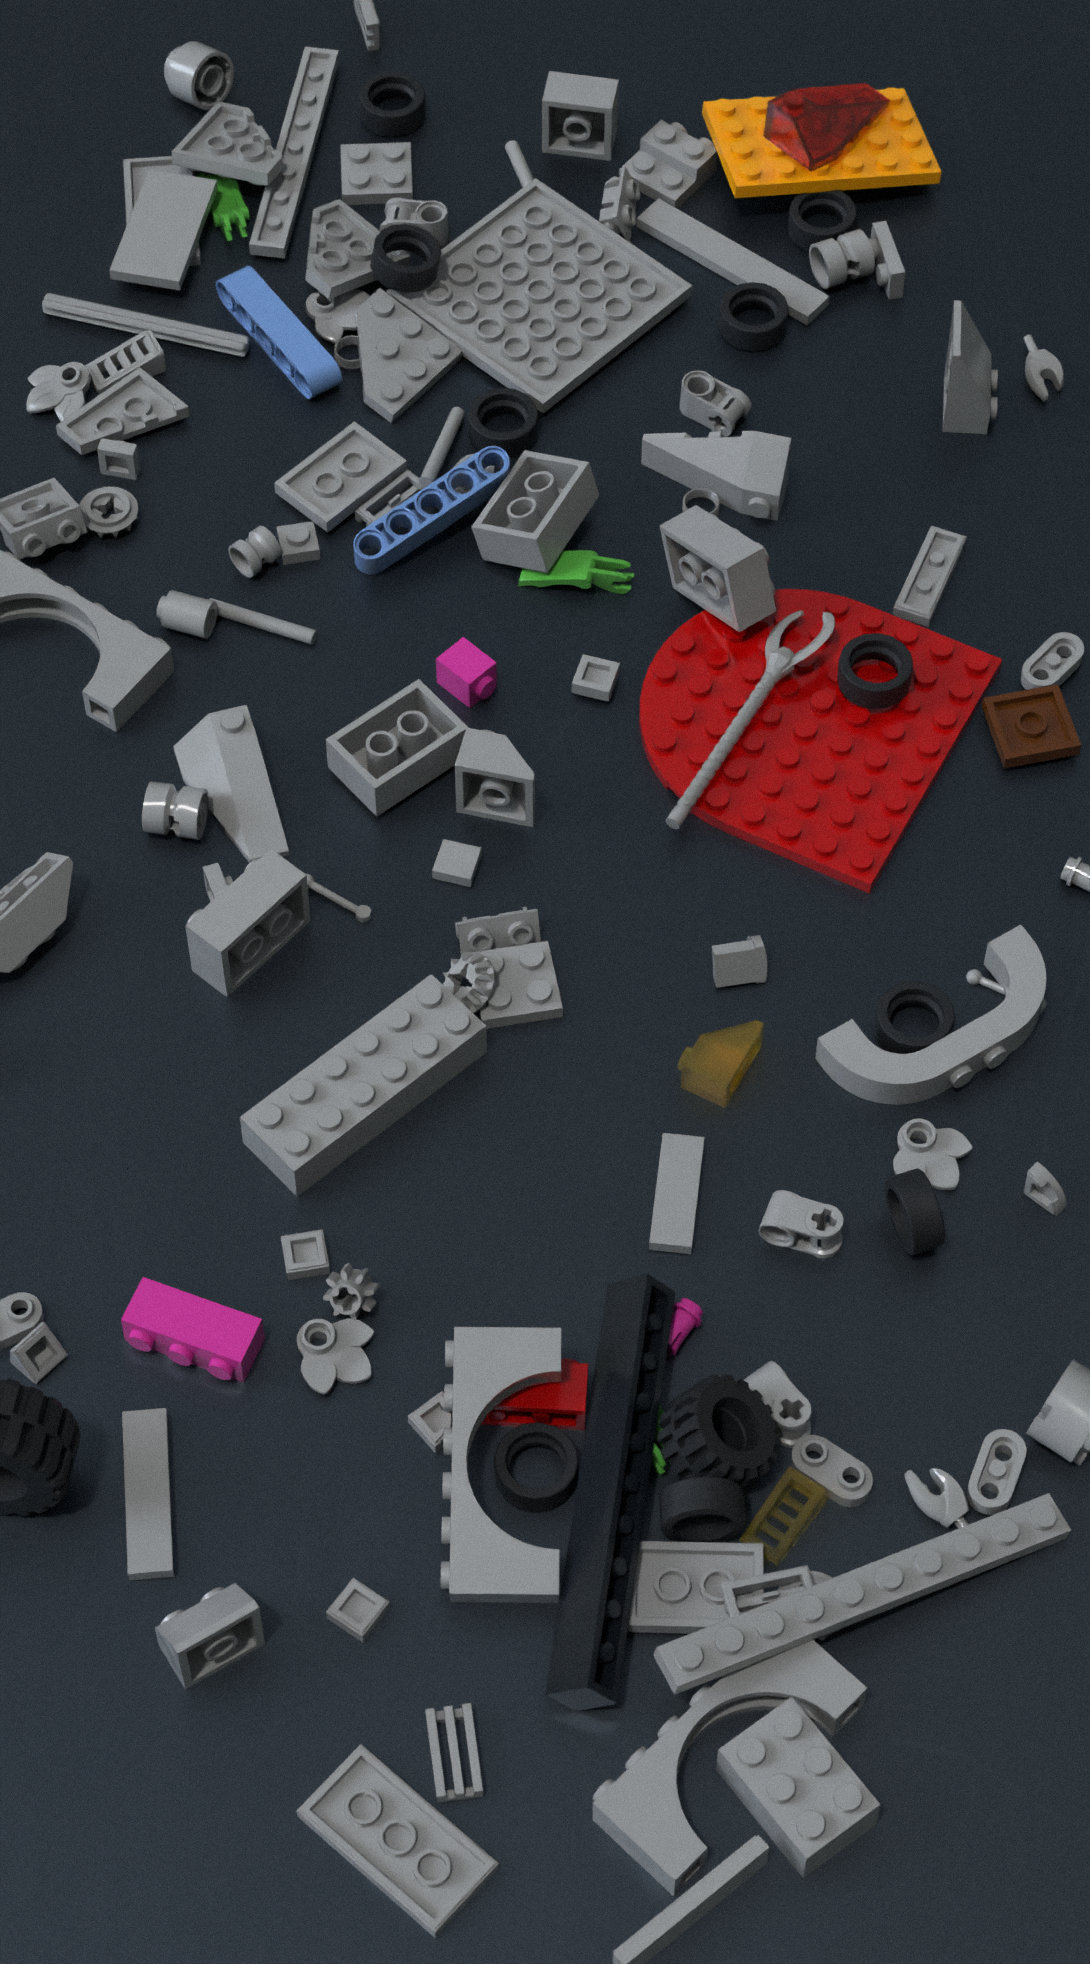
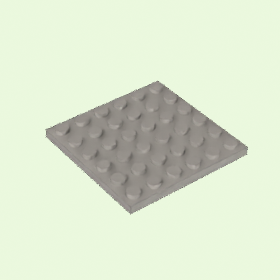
[386,178,692,414]

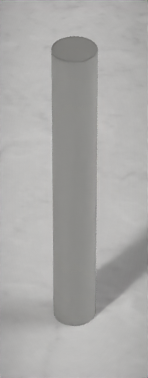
[505,140,534,188]
[419,407,465,488]
[209,598,317,645]

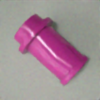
[667,1298,703,1356]

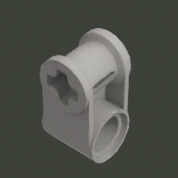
[379,197,450,247]
[680,370,752,436]
[758,1190,844,1258]
[743,1361,811,1448]

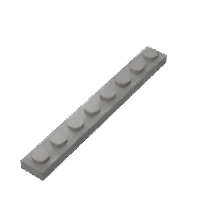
[249,46,339,259]

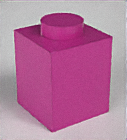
[436,637,497,708]

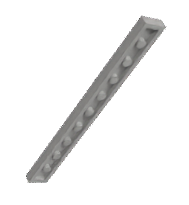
[653,1493,1071,1695]

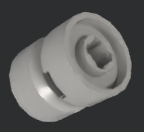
[809,229,875,289]
[142,781,209,840]

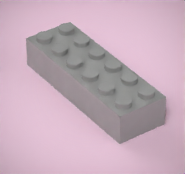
[240,974,487,1197]

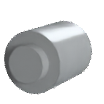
[156,590,218,639]

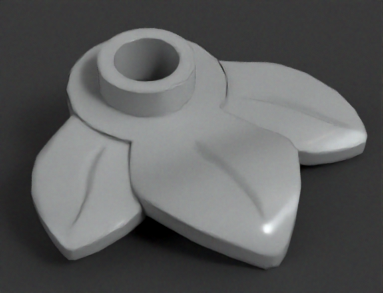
[305,289,370,344]
[27,362,91,421]
[893,1118,972,1190]
[297,1318,374,1395]

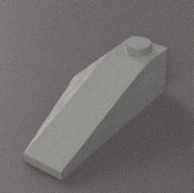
[641,431,792,521]
[173,704,289,863]

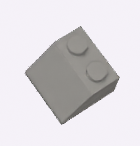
[455,728,535,827]
[155,1583,265,1690]

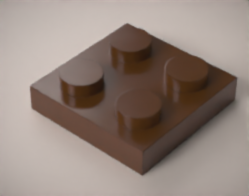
[982,684,1081,768]

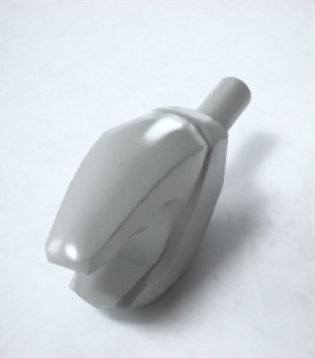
[1023,334,1064,402]
[904,1468,970,1528]

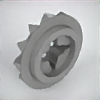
[79,486,138,538]
[442,951,494,1013]

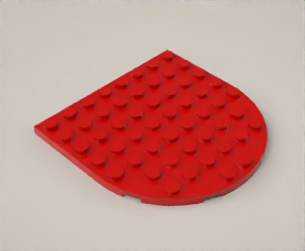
[639,589,1002,894]

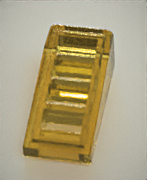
[740,1466,830,1566]

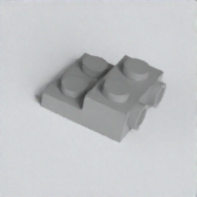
[619,120,717,208]
[0,478,87,559]

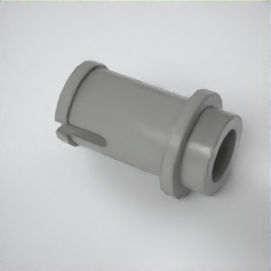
[1060,856,1090,892]

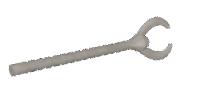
[666,610,835,829]

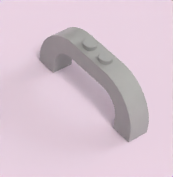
[815,925,1047,1105]

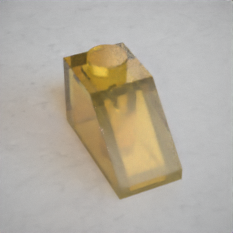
[678,1020,764,1108]

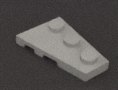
[56,367,190,455]

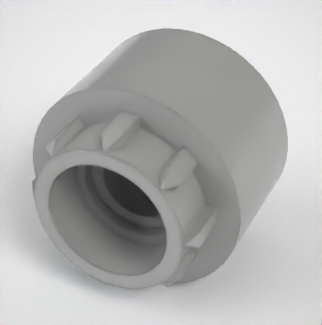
[164,41,234,110]

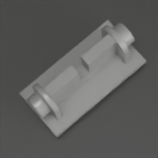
[599,166,641,242]
[455,907,541,955]

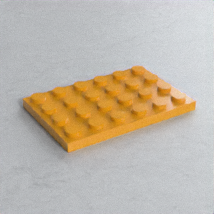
[702,88,942,198]

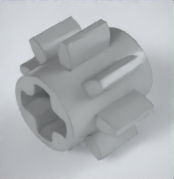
[323,1263,379,1319]

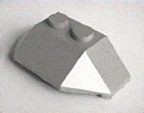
[0,852,73,973]

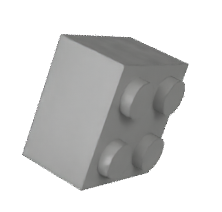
[542,71,619,161]

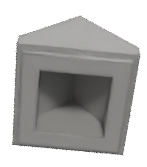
[10,1322,68,1384]

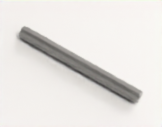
[42,293,250,357]

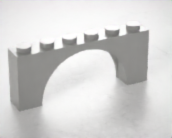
[0,550,174,732]
[441,1327,561,1603]
[592,1640,867,1897]

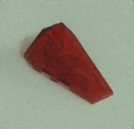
[763,83,890,172]

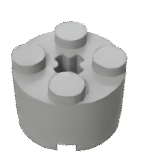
[1026,1359,1090,1466]

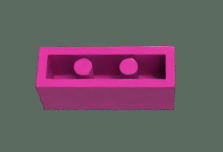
[121,1277,265,1383]

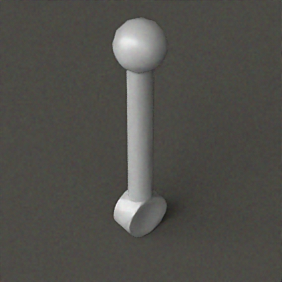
[306,874,371,922]
[966,969,1047,1013]

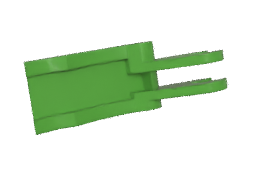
[197,173,250,241]
[518,550,634,594]

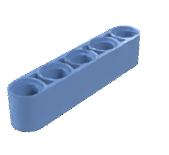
[216,266,342,399]
[353,446,510,575]

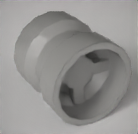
[228,525,282,578]

